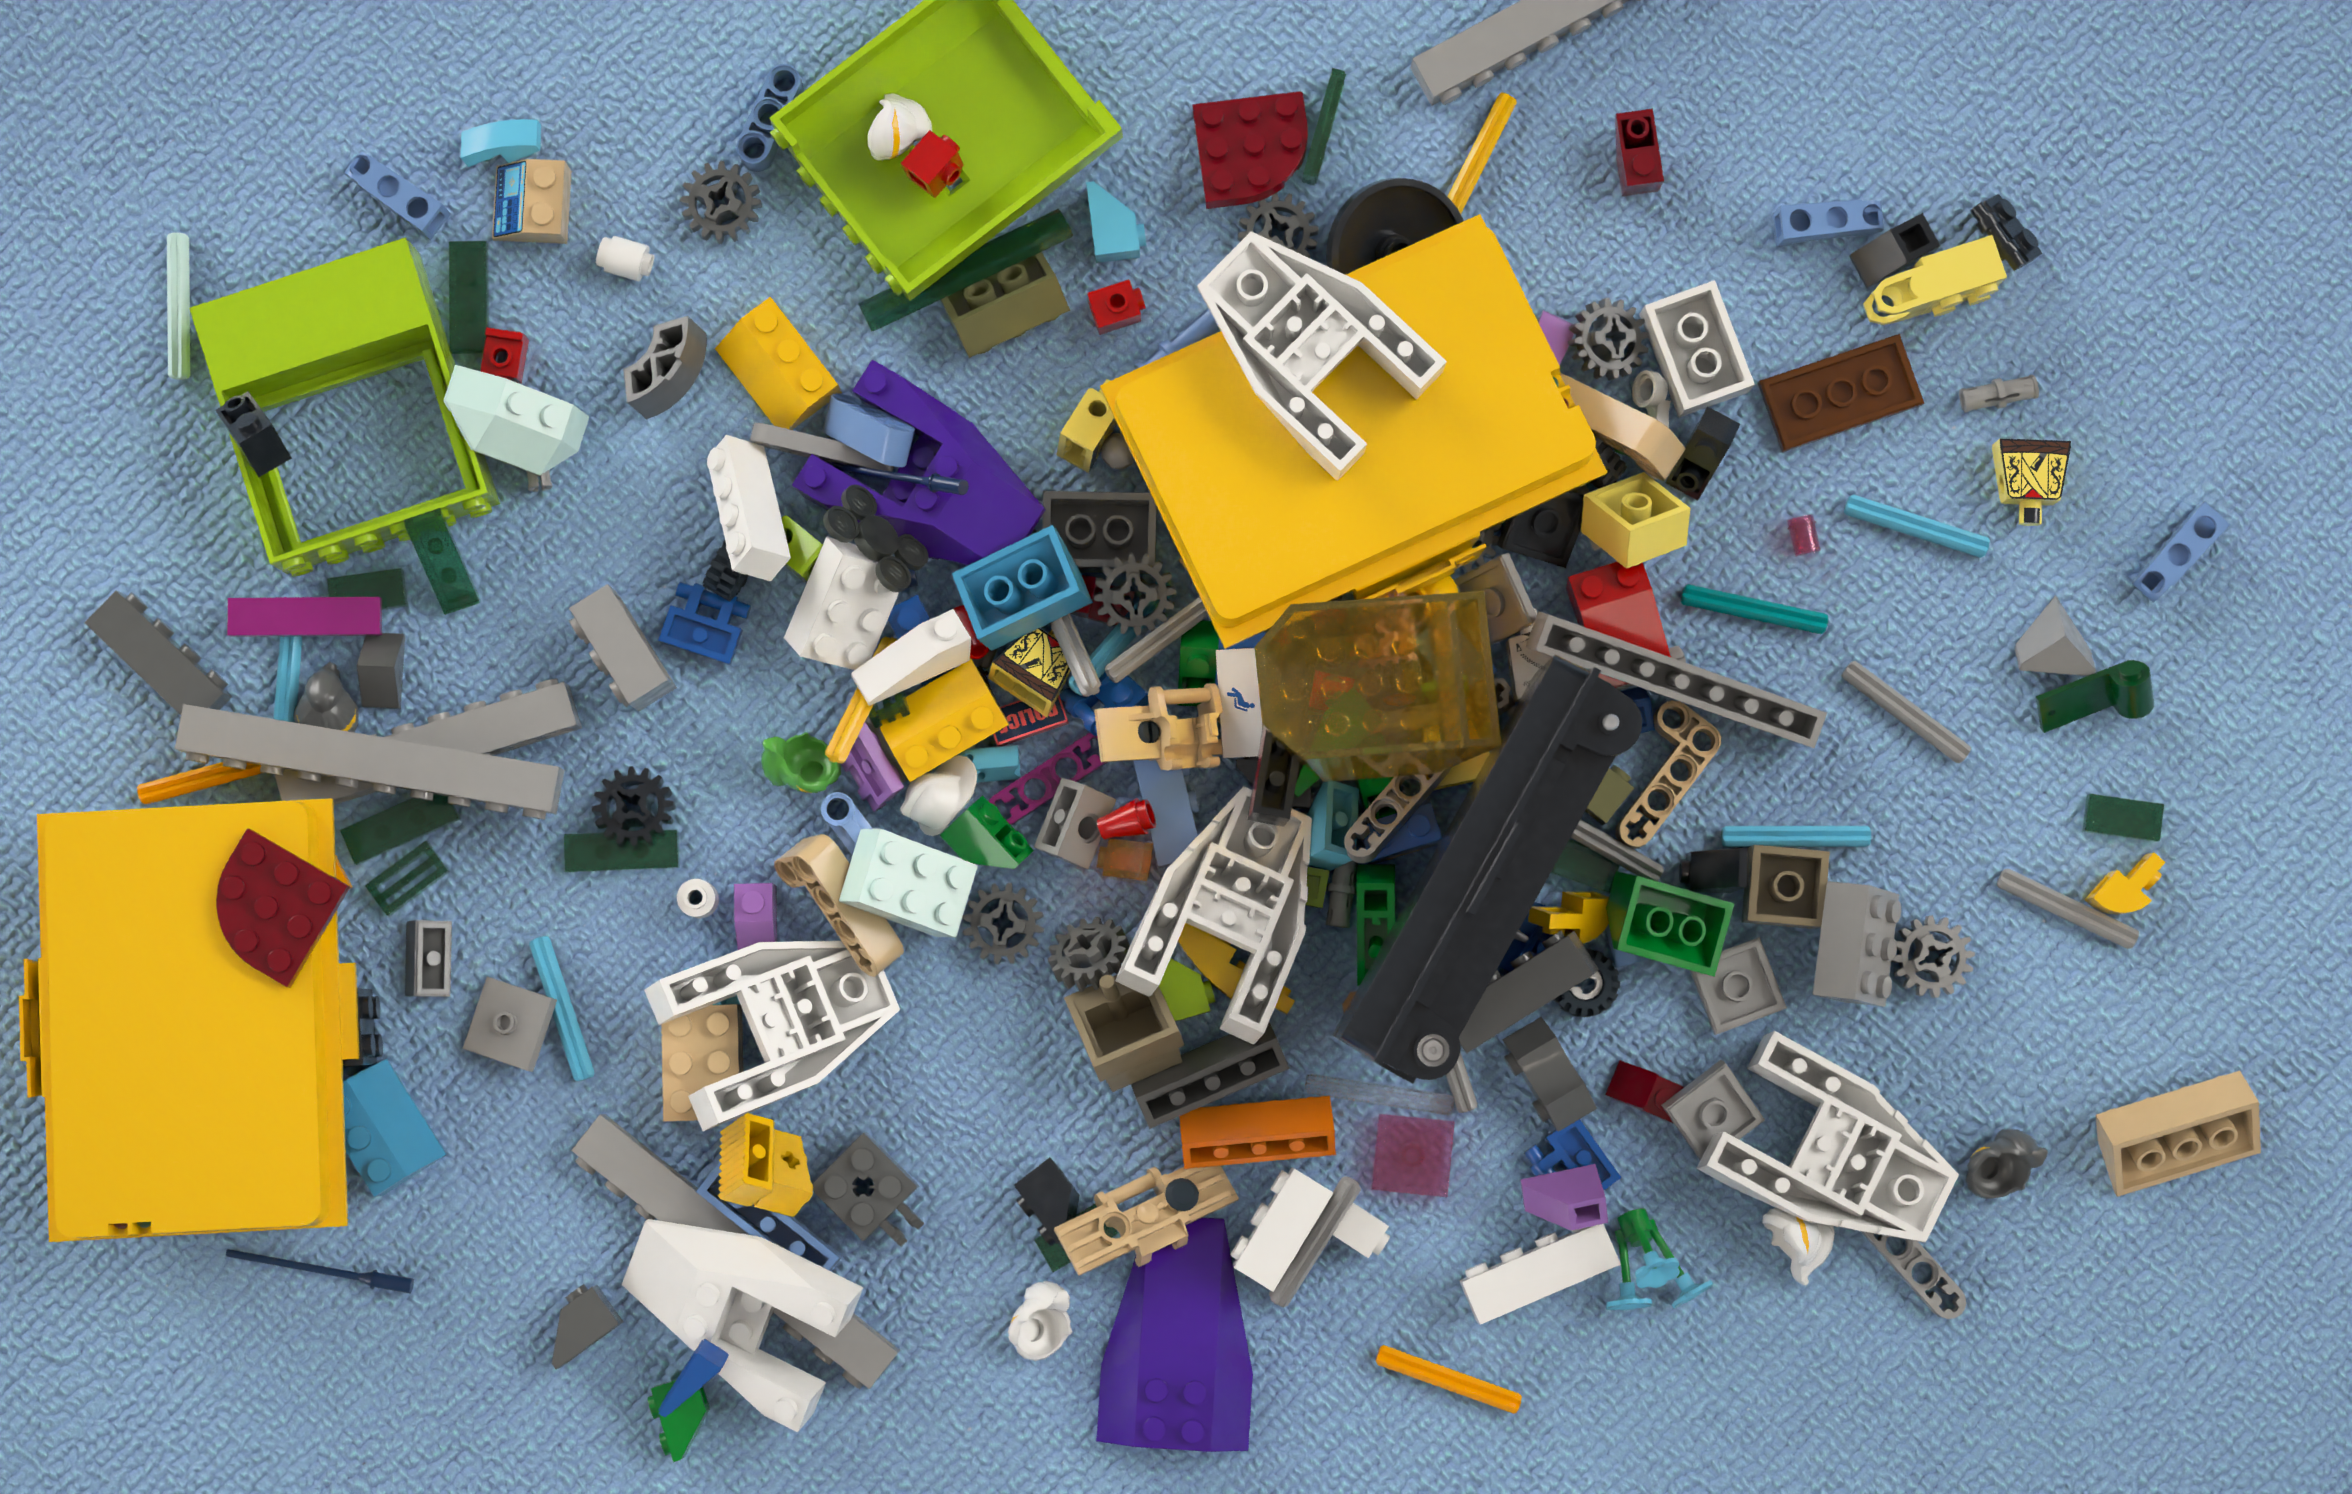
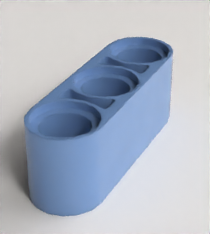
[736,64,804,172]
[823,393,915,467]

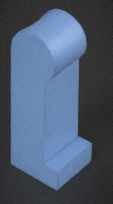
[344,151,451,240]
[1773,200,1884,247]
[2132,501,2230,603]

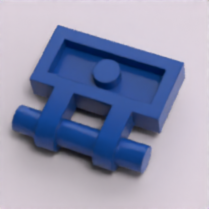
[658,582,751,665]
[1060,672,1149,736]
[1524,1119,1621,1190]

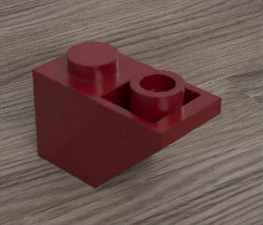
[1615,108,1664,197]

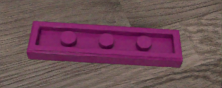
[227,597,382,637]

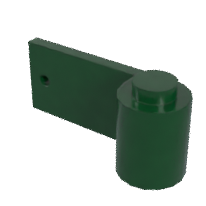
[2036,660,2154,733]

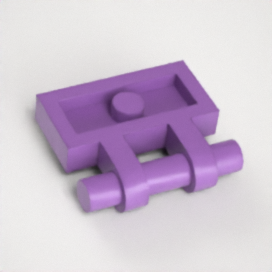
[841,723,904,812]

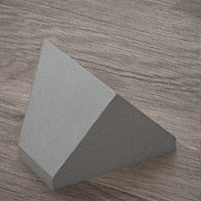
[2015,595,2096,676]

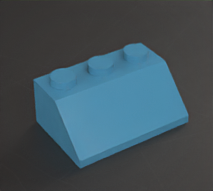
[952,525,1093,651]
[343,1059,447,1197]

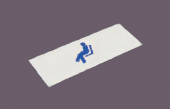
[1216,648,1262,758]

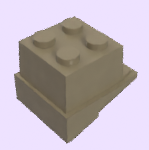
[1064,974,1185,1092]

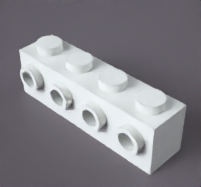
[707,435,791,581]
[1459,1224,1621,1325]

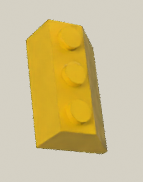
[715,297,842,430]
[874,659,1009,782]

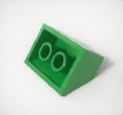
[1606,871,1735,977]

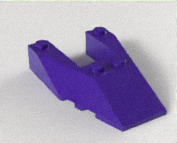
[792,360,1046,566]

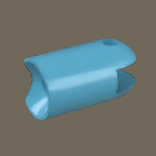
[957,745,1021,783]

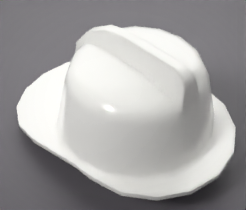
[900,755,977,836]

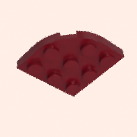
[1192,91,1308,209]
[216,828,350,988]

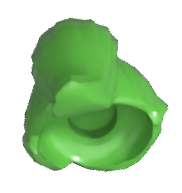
[761,732,841,793]

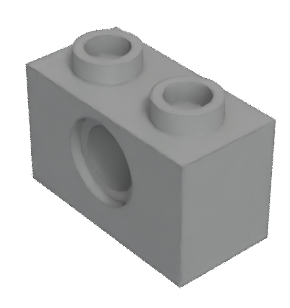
[1034,778,1116,869]

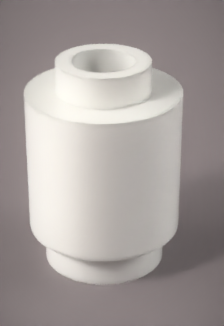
[596,236,654,282]
[677,879,719,918]

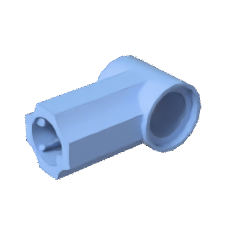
[821,792,873,855]

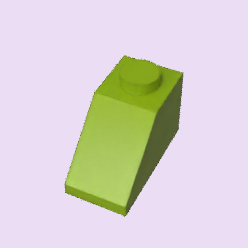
[1159,958,1216,1022]

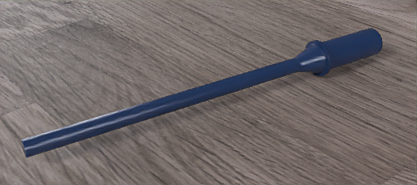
[826,462,969,495]
[226,1249,414,1294]

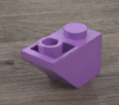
[1520,1164,1608,1230]

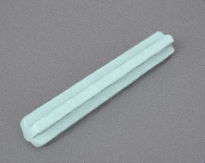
[167,233,190,380]

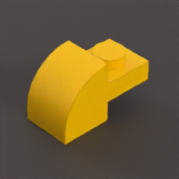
[2084,852,2166,915]
[1528,891,1609,943]

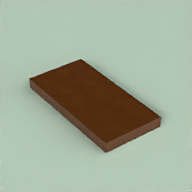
[1757,334,1924,453]

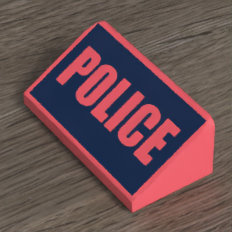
[993,695,1069,746]

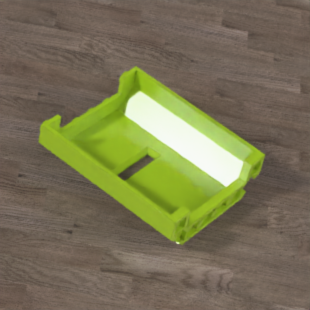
[769,0,1123,301]

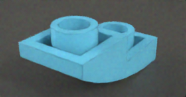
[460,119,541,167]

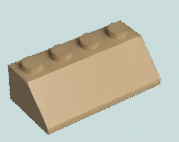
[2096,1071,2261,1197]

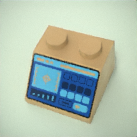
[492,159,572,244]

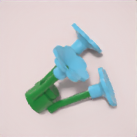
[1606,1208,1713,1310]

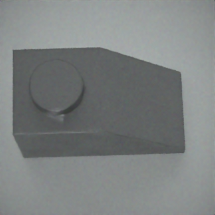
[552,1284,623,1369]

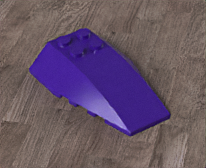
[1096,1217,1253,1452]

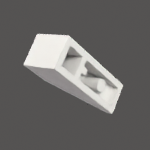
[851,609,971,706]

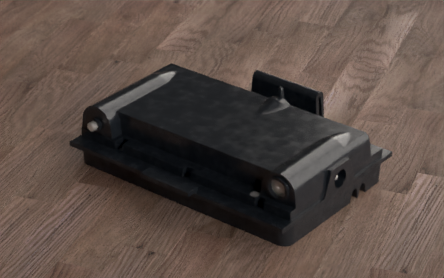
[1333,654,1642,1084]

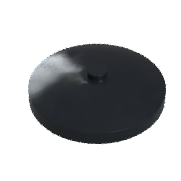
[1326,178,1464,275]

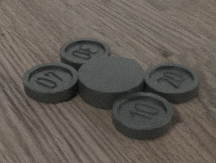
[823,485,928,592]

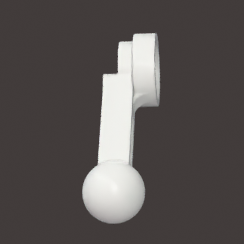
[1632,370,1671,480]

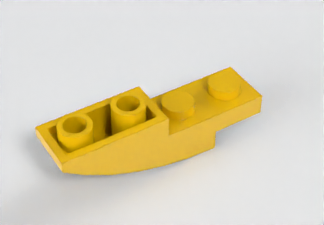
[1178,923,1295,1015]

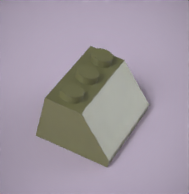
[934,240,1070,358]

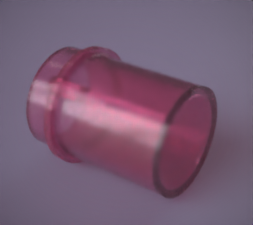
[1787,514,1821,557]

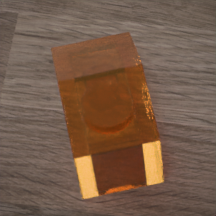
[1096,839,1154,885]

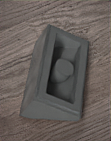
[405,920,452,997]

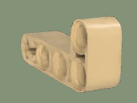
[1560,373,1685,481]
[1615,700,1721,849]
[774,834,904,977]

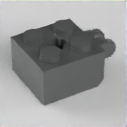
[813,1132,924,1247]

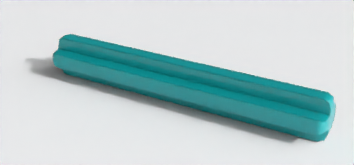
[1681,584,1828,634]

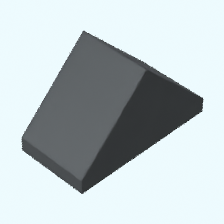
[357,633,405,709]

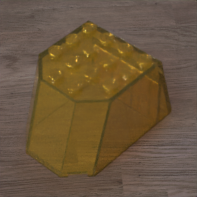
[1254,591,1502,782]

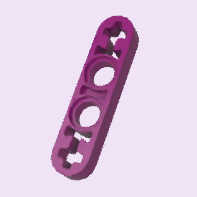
[989,733,1108,825]

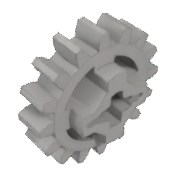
[1891,915,1975,998]

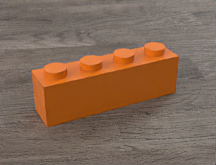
[1179,1096,1336,1169]

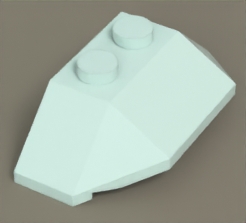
[444,365,589,475]

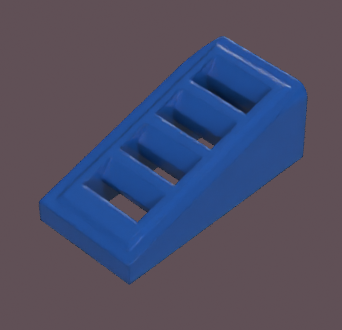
[658,1339,729,1417]

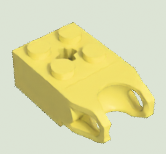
[1863,235,2007,325]

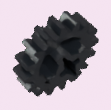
[592,766,676,850]

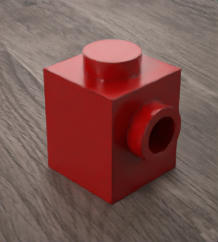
[901,130,964,198]
[1087,279,1146,335]

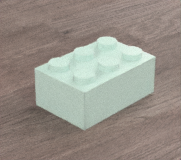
[839,829,978,938]

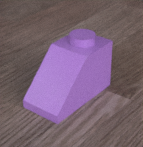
[734,883,777,950]

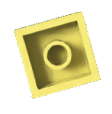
[1581,472,1690,569]

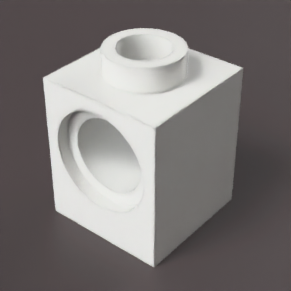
[1333,1203,1390,1258]

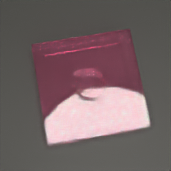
[1371,1114,1455,1197]

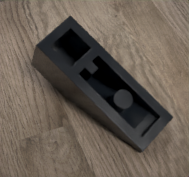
[1679,848,1748,893]

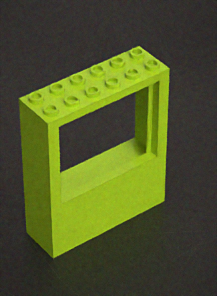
[189,237,500,577]

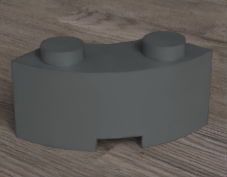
[623,316,707,419]
[1502,1017,1597,1132]

